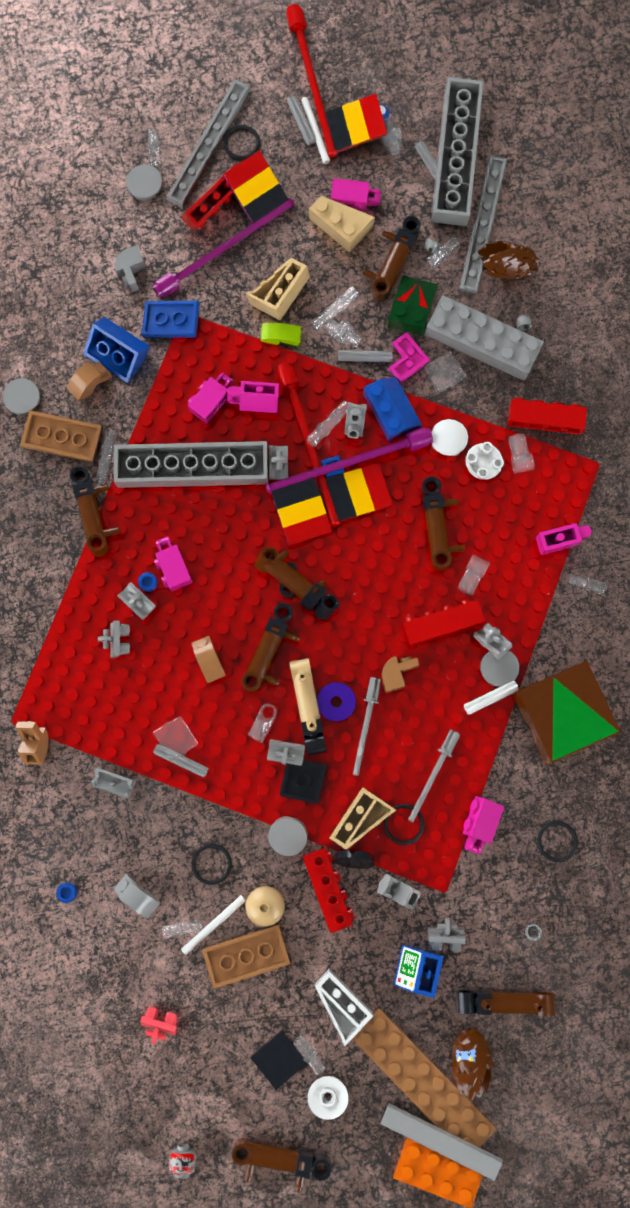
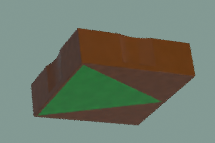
[512,661,621,765]

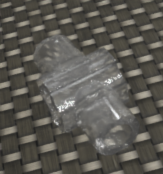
[382,117,403,157]
[325,319,362,348]

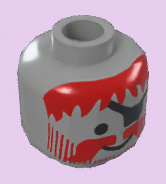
[169,1144,196,1179]

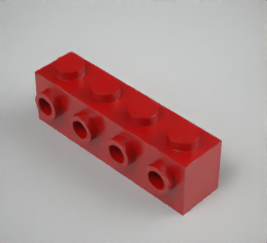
[180,164,237,231]
[507,397,587,435]
[402,599,485,647]
[302,847,355,934]

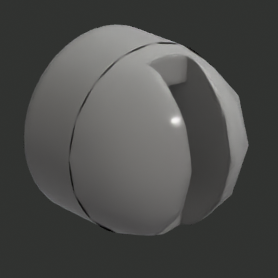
[424,239,440,254]
[516,315,532,331]
[525,924,542,941]

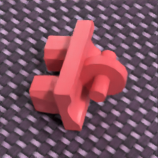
[140,1007,177,1044]

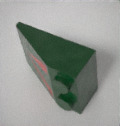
[388,275,438,336]

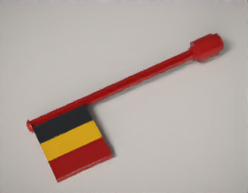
[286,4,388,158]
[277,362,393,527]

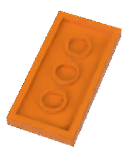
[393,1137,483,1208]

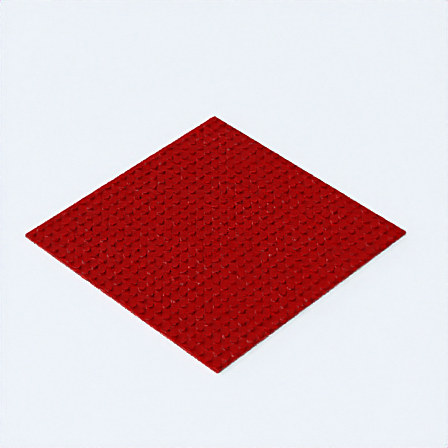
[11,317,600,893]

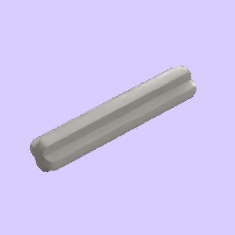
[287,96,315,146]
[415,141,437,179]
[338,350,393,362]
[153,744,209,777]

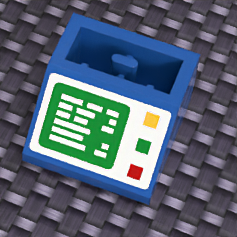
[393,944,443,998]

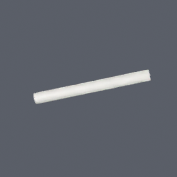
[301,97,330,164]
[181,895,246,955]

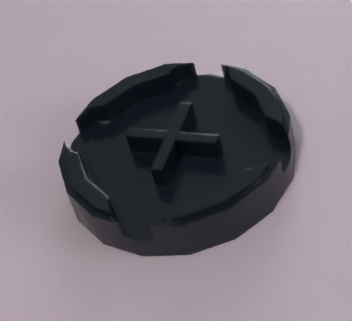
[334,850,374,869]

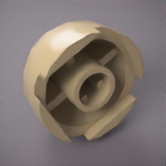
[245,886,285,927]

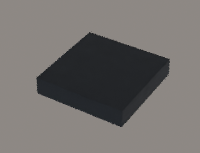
[279,760,326,804]
[250,1029,307,1090]

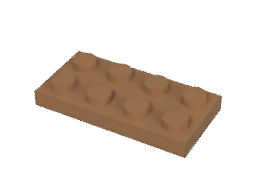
[20,410,103,463]
[202,924,291,989]

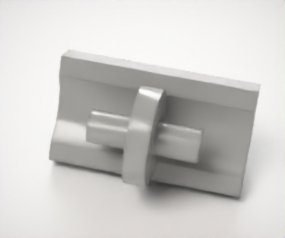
[344,402,367,439]
[268,445,288,480]
[118,582,156,620]
[98,621,130,658]
[473,623,512,659]
[267,739,305,766]
[428,918,466,952]

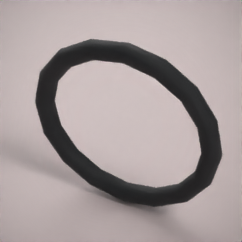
[223,125,260,159]
[383,804,424,845]
[537,821,578,862]
[191,843,232,885]

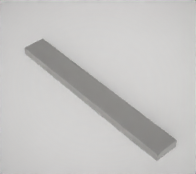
[167,79,250,208]
[459,155,507,295]

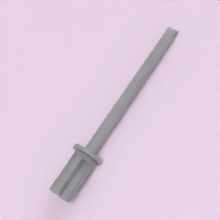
[353,677,382,776]
[408,730,460,822]

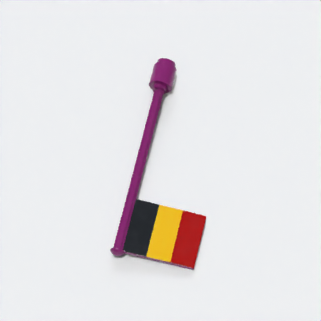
[152,150,295,298]
[266,428,433,546]

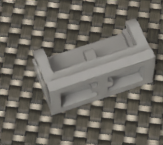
[91,767,136,799]

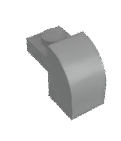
[115,245,146,292]
[114,874,160,919]
[376,874,422,910]

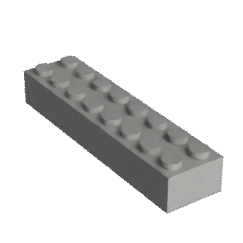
[431,77,484,226]
[114,441,269,488]

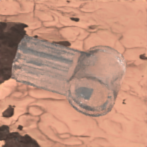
[508,434,534,473]
[458,555,490,595]
[248,704,278,743]

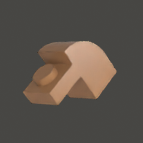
[67,362,111,401]
[191,636,226,683]
[381,656,419,693]
[15,721,49,765]

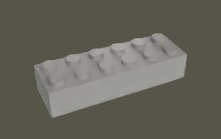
[425,295,544,381]

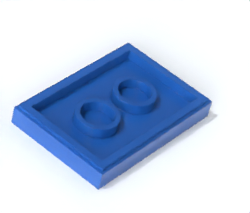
[141,300,200,338]

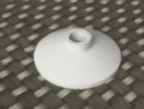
[308,1076,348,1120]

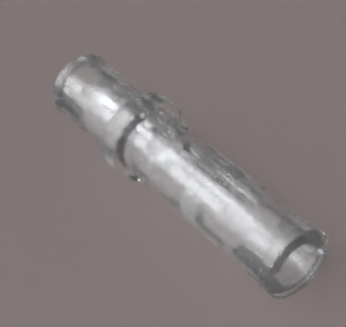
[310,286,359,331]
[307,401,348,447]
[95,429,118,486]

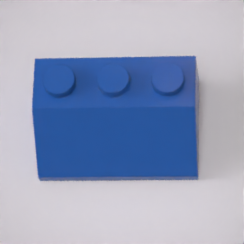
[83,317,150,383]
[363,377,422,442]

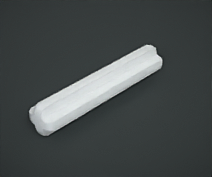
[464,681,519,715]

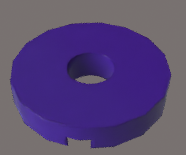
[317,682,356,722]

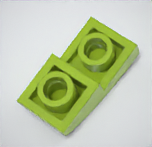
[261,323,301,346]

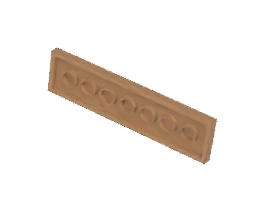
[352,1008,497,1148]

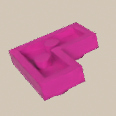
[389,332,430,384]

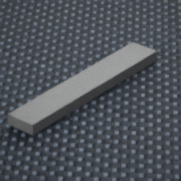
[380,1103,503,1181]

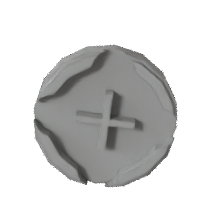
[126,164,163,201]
[3,378,41,416]
[480,650,519,687]
[268,816,308,856]

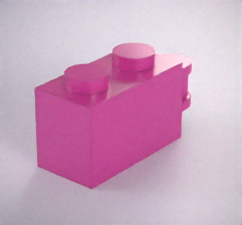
[331,178,381,211]
[187,372,234,424]
[227,381,279,413]
[535,523,592,555]
[154,536,193,591]
[463,796,505,854]

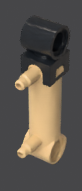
[290,658,327,756]

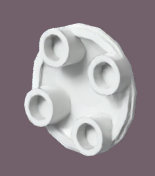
[431,419,468,456]
[466,442,504,480]

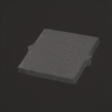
[423,351,467,393]
[153,716,198,761]

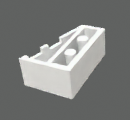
[315,968,373,1046]

